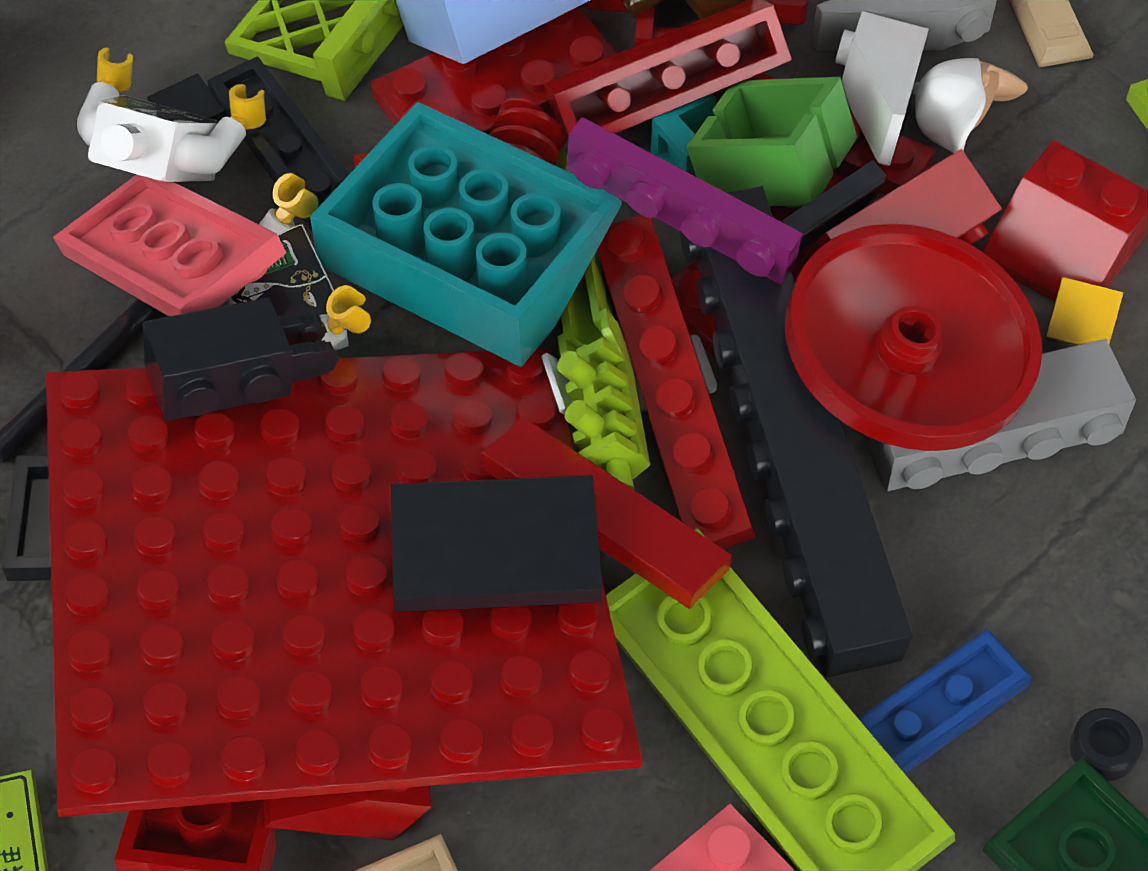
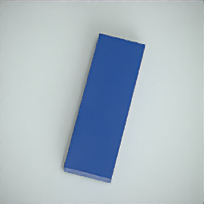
[858,628,1032,774]

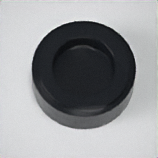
[1070,708,1143,781]

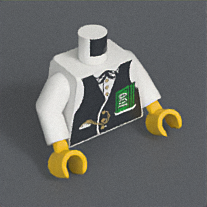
[77,47,266,182]
[220,173,371,350]

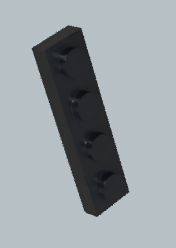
[207,56,348,232]

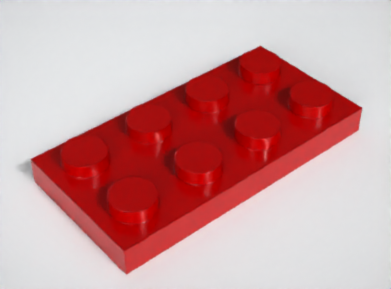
[371,7,617,134]

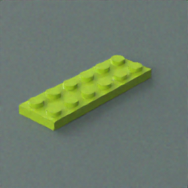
[606,528,955,871]

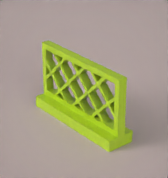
[224,0,404,101]

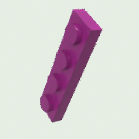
[566,117,803,285]

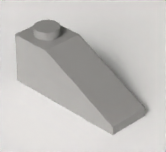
[811,0,997,51]

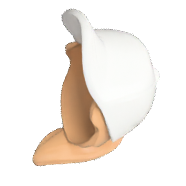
[912,58,1028,153]

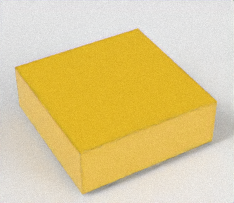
[1046,277,1124,346]

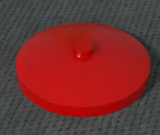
[785,224,1042,451]

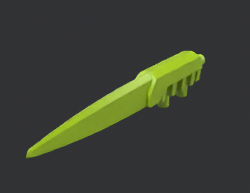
[556,148,650,490]

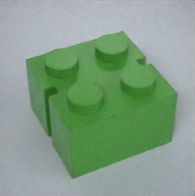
[686,77,857,209]

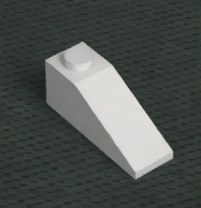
[835,11,929,166]

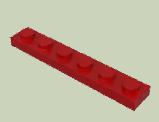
[597,214,757,549]

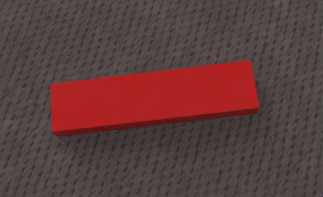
[480,417,733,609]

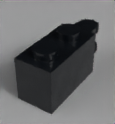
[143,297,340,422]

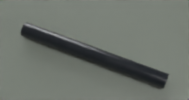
[0,299,160,463]

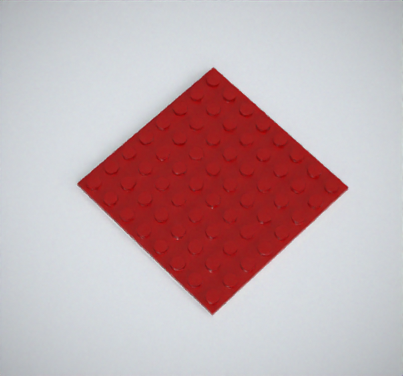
[46,348,643,817]

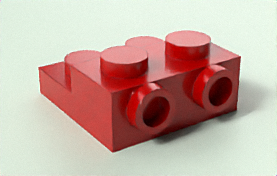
[114,800,277,871]

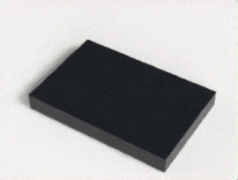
[391,475,603,612]

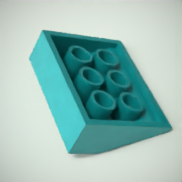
[310,102,622,367]

